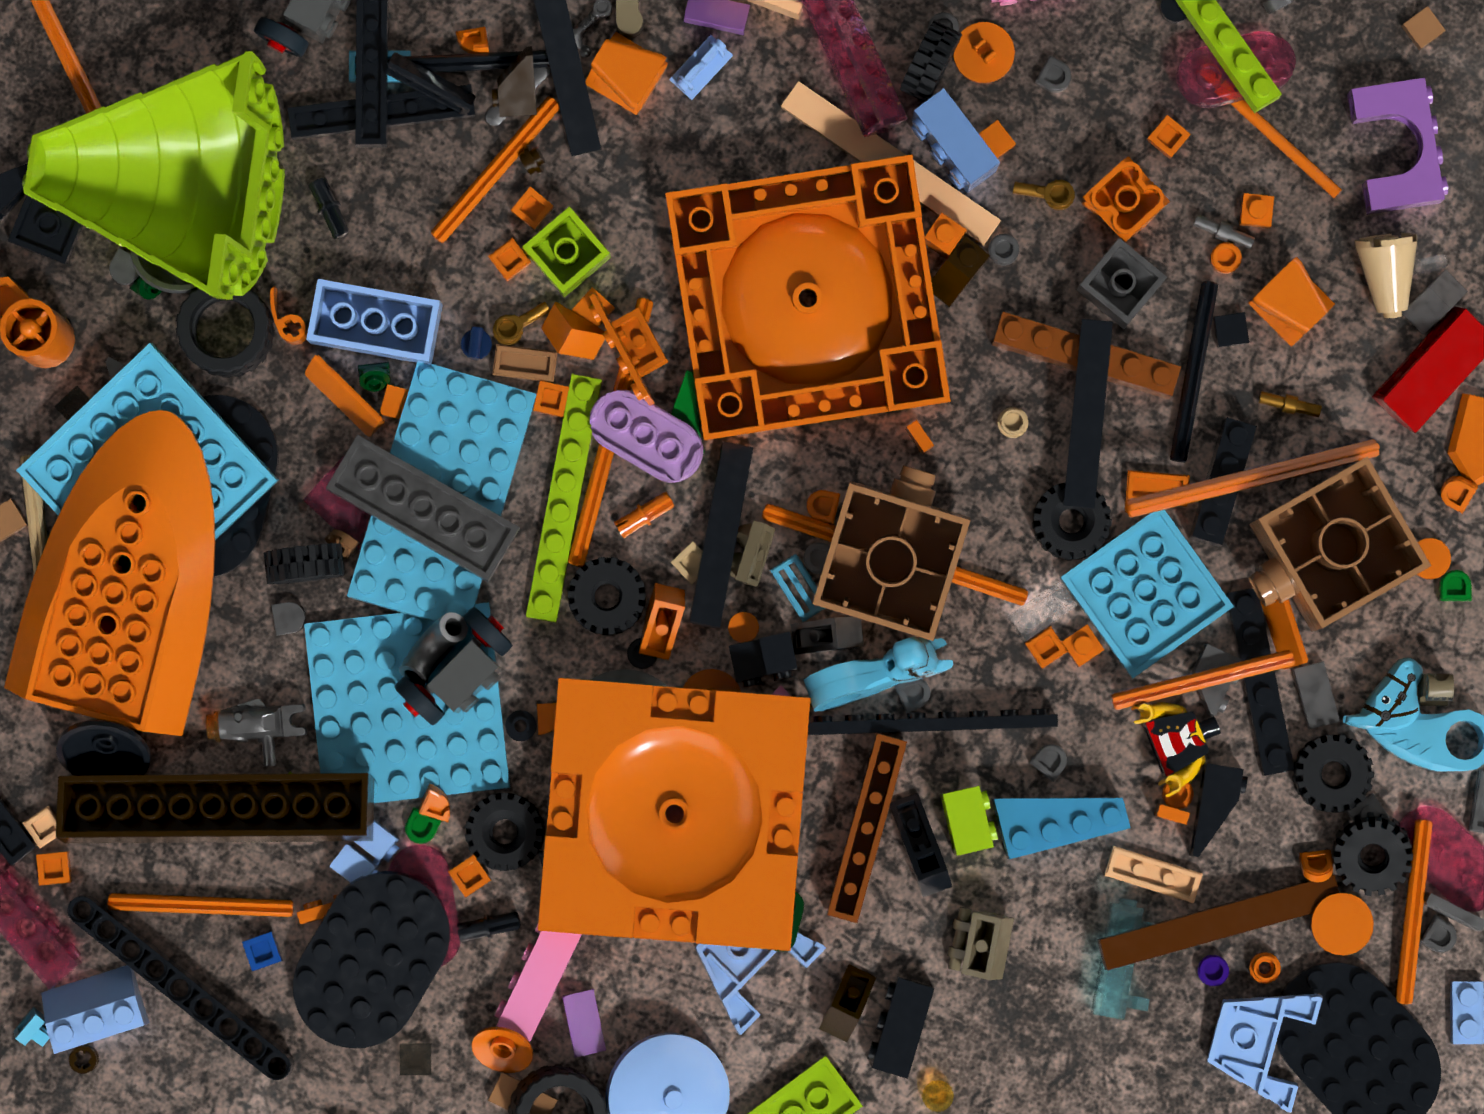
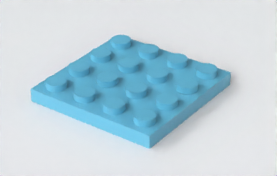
[1060,510,1234,679]

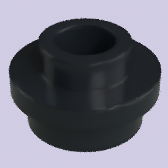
[505,710,537,741]

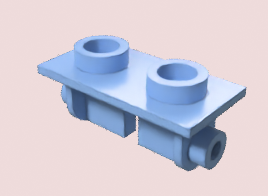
[669,35,733,100]

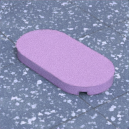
[590,390,703,483]

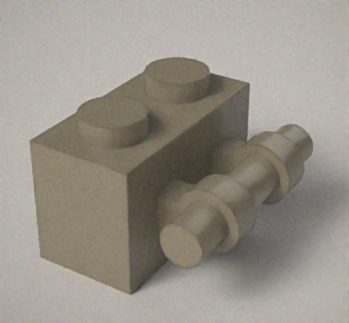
[947,907,1014,980]

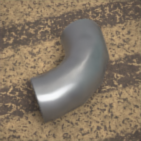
[399,612,468,685]

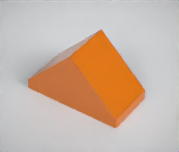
[541,302,605,360]

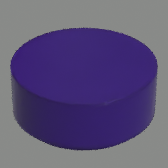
[1197,955,1229,986]

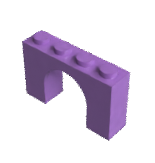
[1347,78,1448,215]

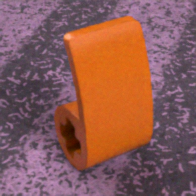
[270,286,308,345]

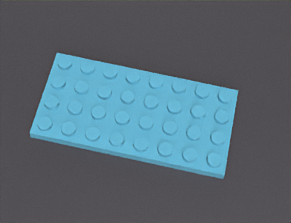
[347,362,537,627]

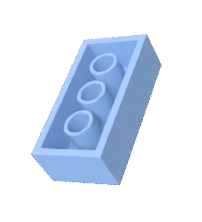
[306,279,443,365]

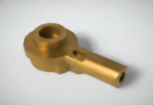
[1013,180,1075,210]
[493,301,550,345]

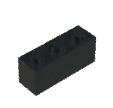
[867,976,935,1079]

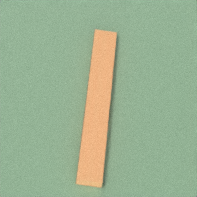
[781,81,1001,247]

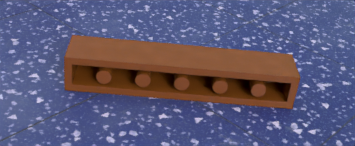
[992,312,1181,400]
[826,733,907,923]

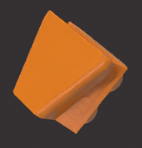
[585,32,668,115]
[1081,156,1170,242]
[1248,257,1335,347]

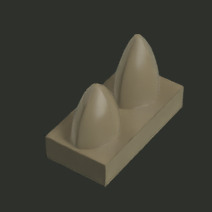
[730,520,776,588]

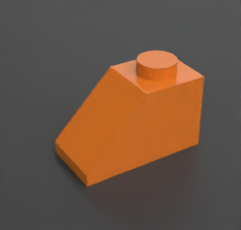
[639,583,685,660]

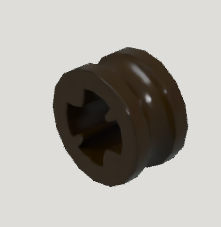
[69,1045,99,1074]

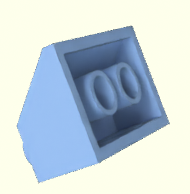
[41,965,150,1054]

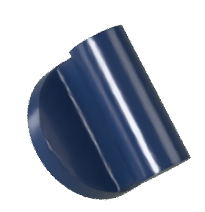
[461,327,492,360]

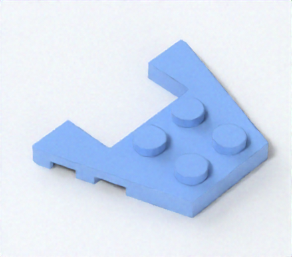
[695,932,826,1035]
[1207,994,1323,1113]

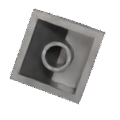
[1077,238,1167,329]

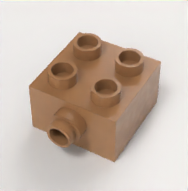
[1248,456,1431,632]
[812,465,971,641]

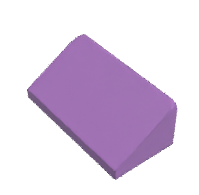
[683,0,750,36]
[562,989,606,1058]

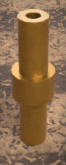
[1258,391,1322,417]

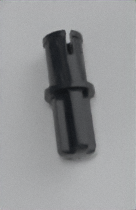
[308,178,349,239]
[457,912,521,943]

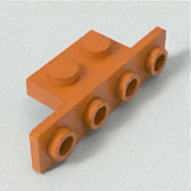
[589,293,669,406]

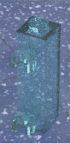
[1091,898,1154,1020]

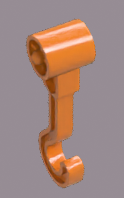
[0,276,75,369]

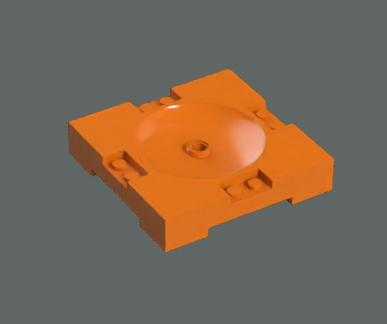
[665,154,951,440]
[538,678,811,951]

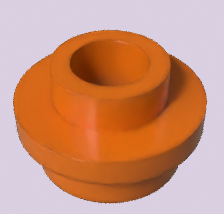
[1249,952,1281,984]

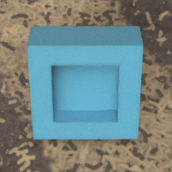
[13,1007,49,1047]

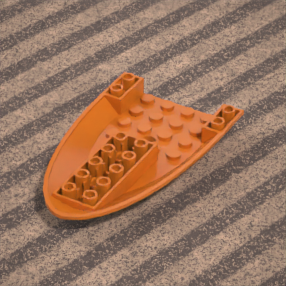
[4,410,215,736]

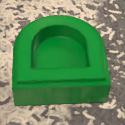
[1439,570,1472,602]
[405,807,442,844]

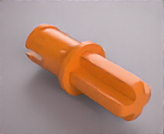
[614,492,674,539]

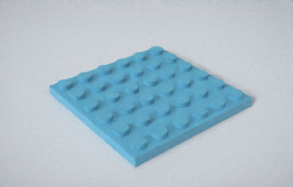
[16,343,279,572]
[304,602,510,803]

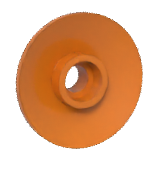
[472,1027,533,1073]

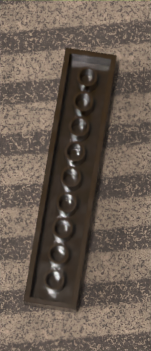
[56,773,375,844]

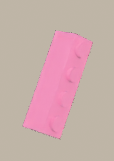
[494,925,582,1042]

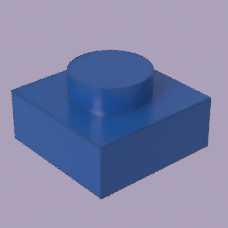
[242,931,283,971]

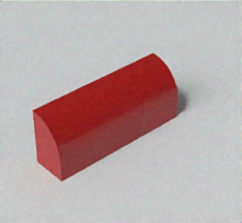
[1372,306,1484,433]

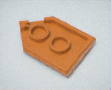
[1447,393,1484,485]

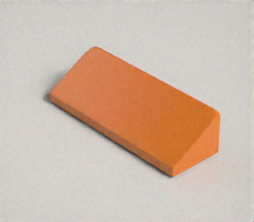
[305,355,385,437]
[1260,599,1309,669]

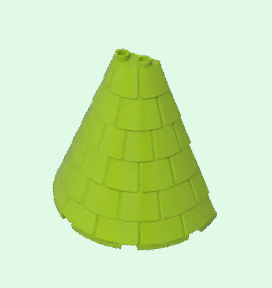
[22,51,285,300]

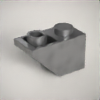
[1191,644,1241,717]

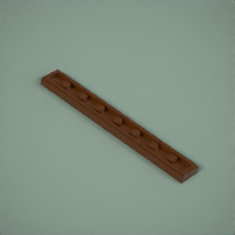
[1097,874,1339,971]

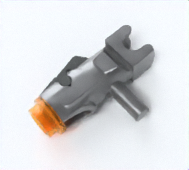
[206,699,307,766]

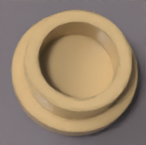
[997,407,1028,438]

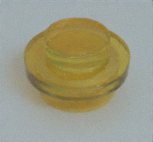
[922,1080,954,1112]

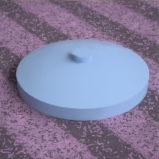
[605,1033,730,1114]

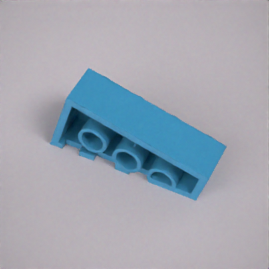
[992,798,1131,859]

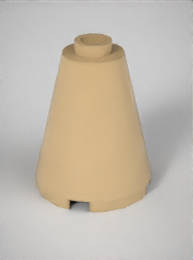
[1355,233,1418,318]

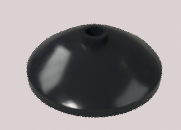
[56,720,151,776]

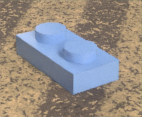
[1450,981,1484,1044]

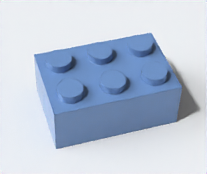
[911,88,1000,193]

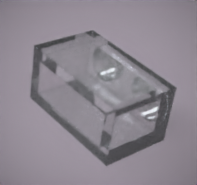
[1007,581,1077,642]

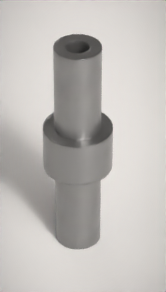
[1193,214,1255,249]

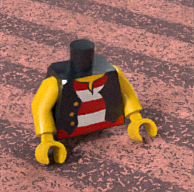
[1131,702,1221,797]

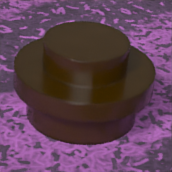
[519,145,546,175]

